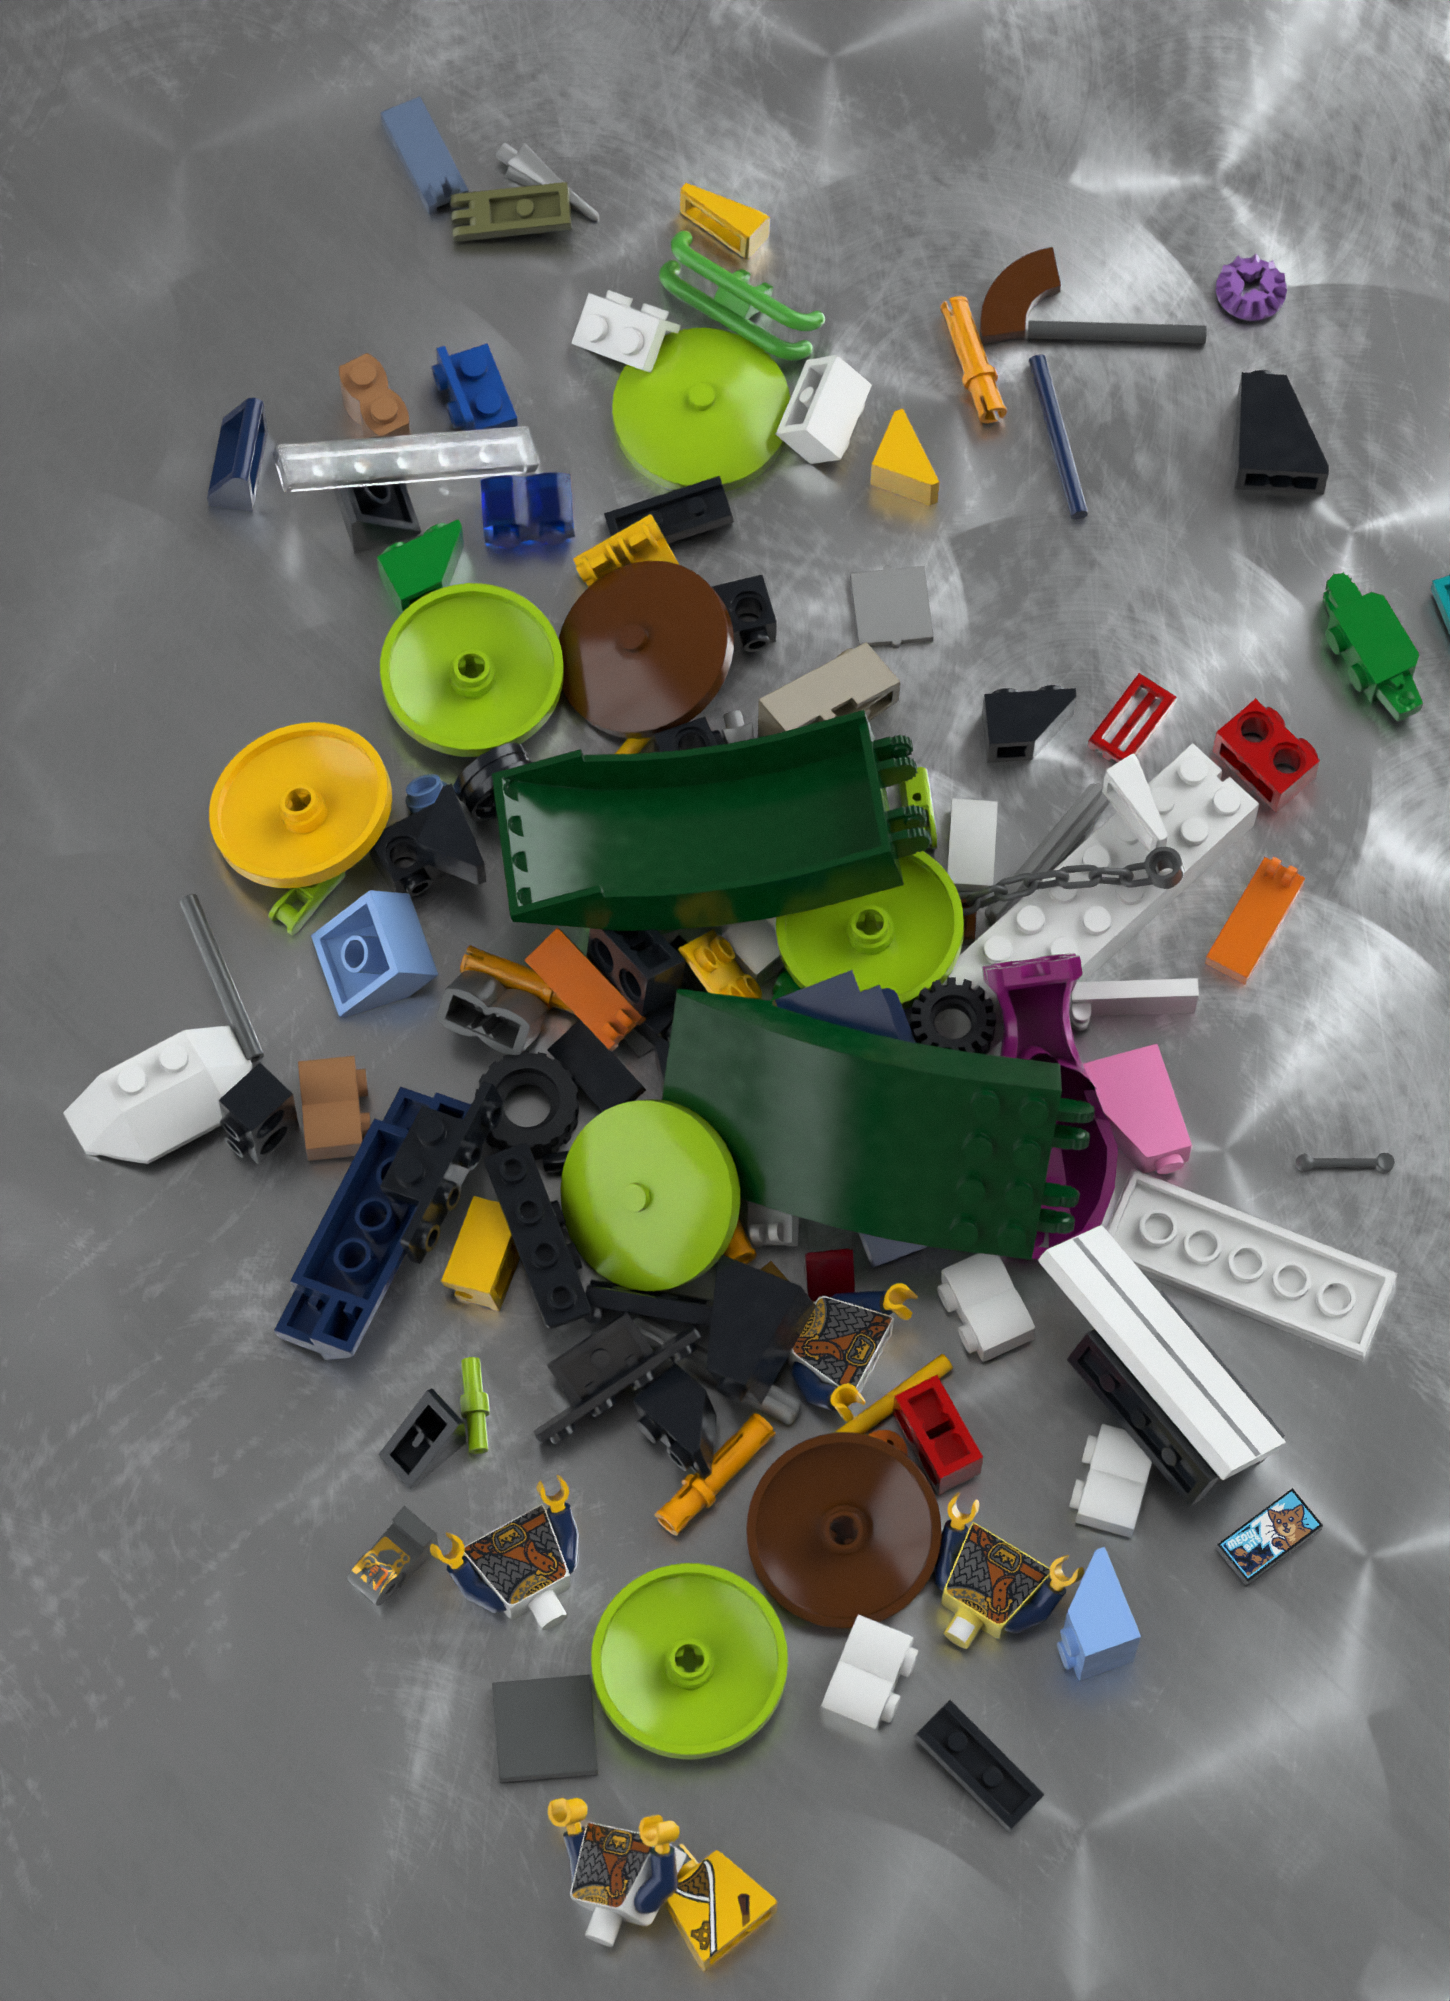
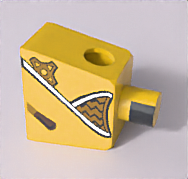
[664,1844,778,1972]

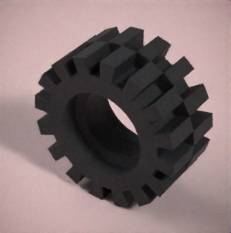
[910,977,996,1054]

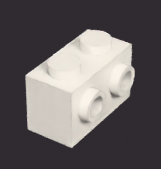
[776,355,872,464]

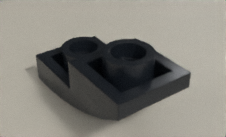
[547,1020,646,1112]

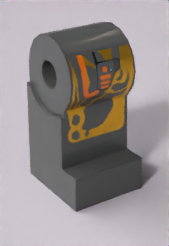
[347,1506,439,1606]

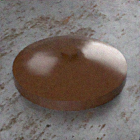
[558,561,734,739]
[746,1432,942,1629]

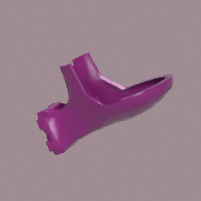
[982,953,1118,1259]

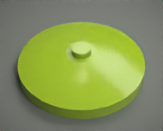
[613,328,790,492]
[380,583,564,757]
[776,851,964,1010]
[560,1099,740,1291]
[591,1563,788,1759]

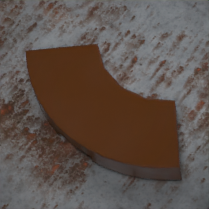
[980,247,1061,344]

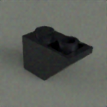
[982,685,1076,763]
[633,1363,717,1480]

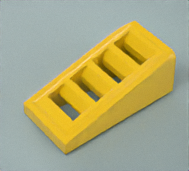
[680,183,770,260]

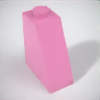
[1083,1044,1192,1174]

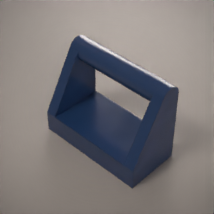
[207,398,268,512]

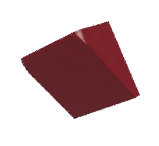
[804,1248,855,1302]

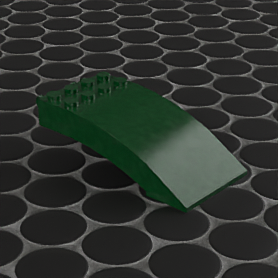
[492,710,931,931]
[662,989,1095,1260]

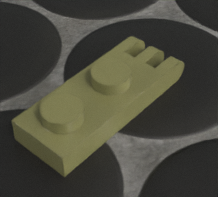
[450,182,572,241]

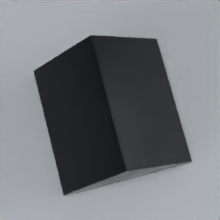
[326,443,421,554]

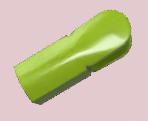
[898,767,937,849]
[268,872,346,935]

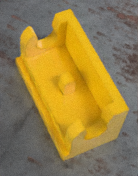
[441,1196,520,1312]

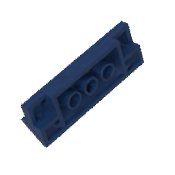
[274,1086,471,1361]

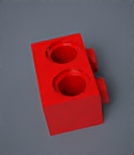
[1212,698,1320,813]
[893,1375,983,1495]

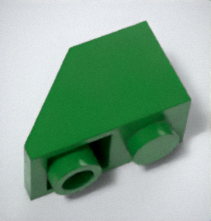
[377,519,464,615]

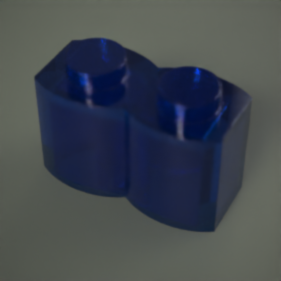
[480,472,575,548]

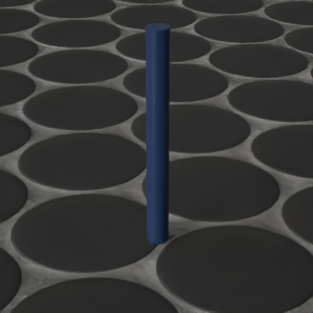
[1028,354,1089,520]

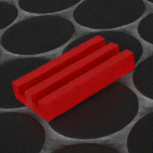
[1087,673,1177,762]

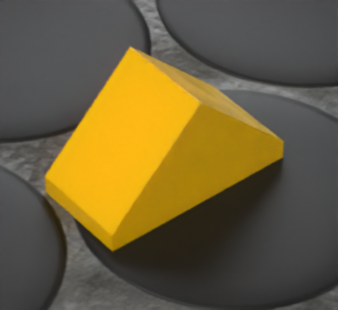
[870,408,940,506]

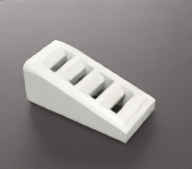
[1102,754,1168,853]

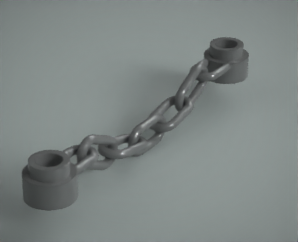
[958,847,1184,916]

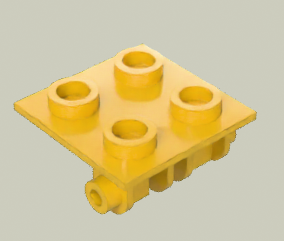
[573,514,679,587]
[678,929,763,1000]

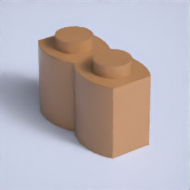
[339,353,412,455]
[298,1056,371,1161]

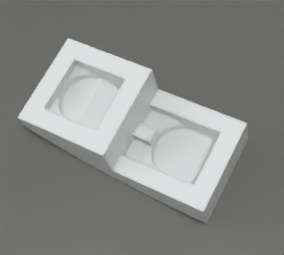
[947,798,998,892]

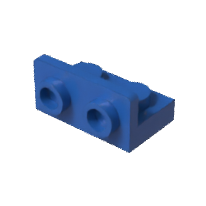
[431,343,518,442]

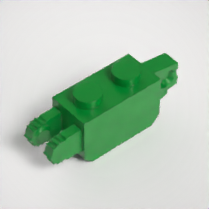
[1322,572,1423,722]

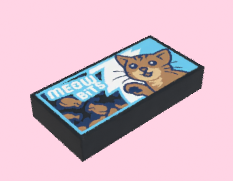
[1216,1488,1323,1586]

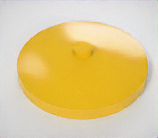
[209,722,392,888]

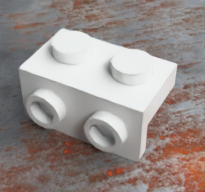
[571,290,681,373]

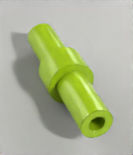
[460,1357,490,1454]

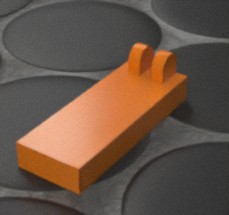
[1204,856,1305,985]
[524,927,646,1052]

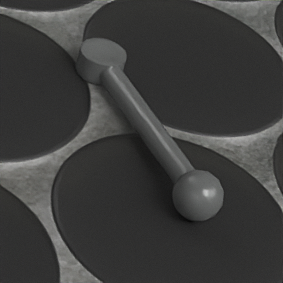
[1296,1153,1395,1173]

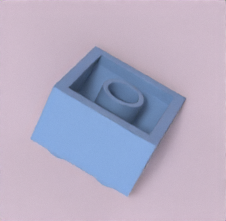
[311,890,438,1017]
[1057,1547,1141,1681]

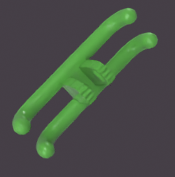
[659,231,825,360]

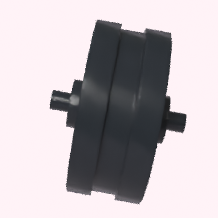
[453,742,532,822]

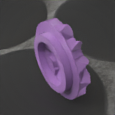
[1216,254,1287,321]

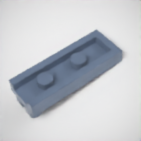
[380,96,469,215]

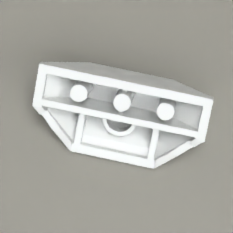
[63,1025,252,1164]

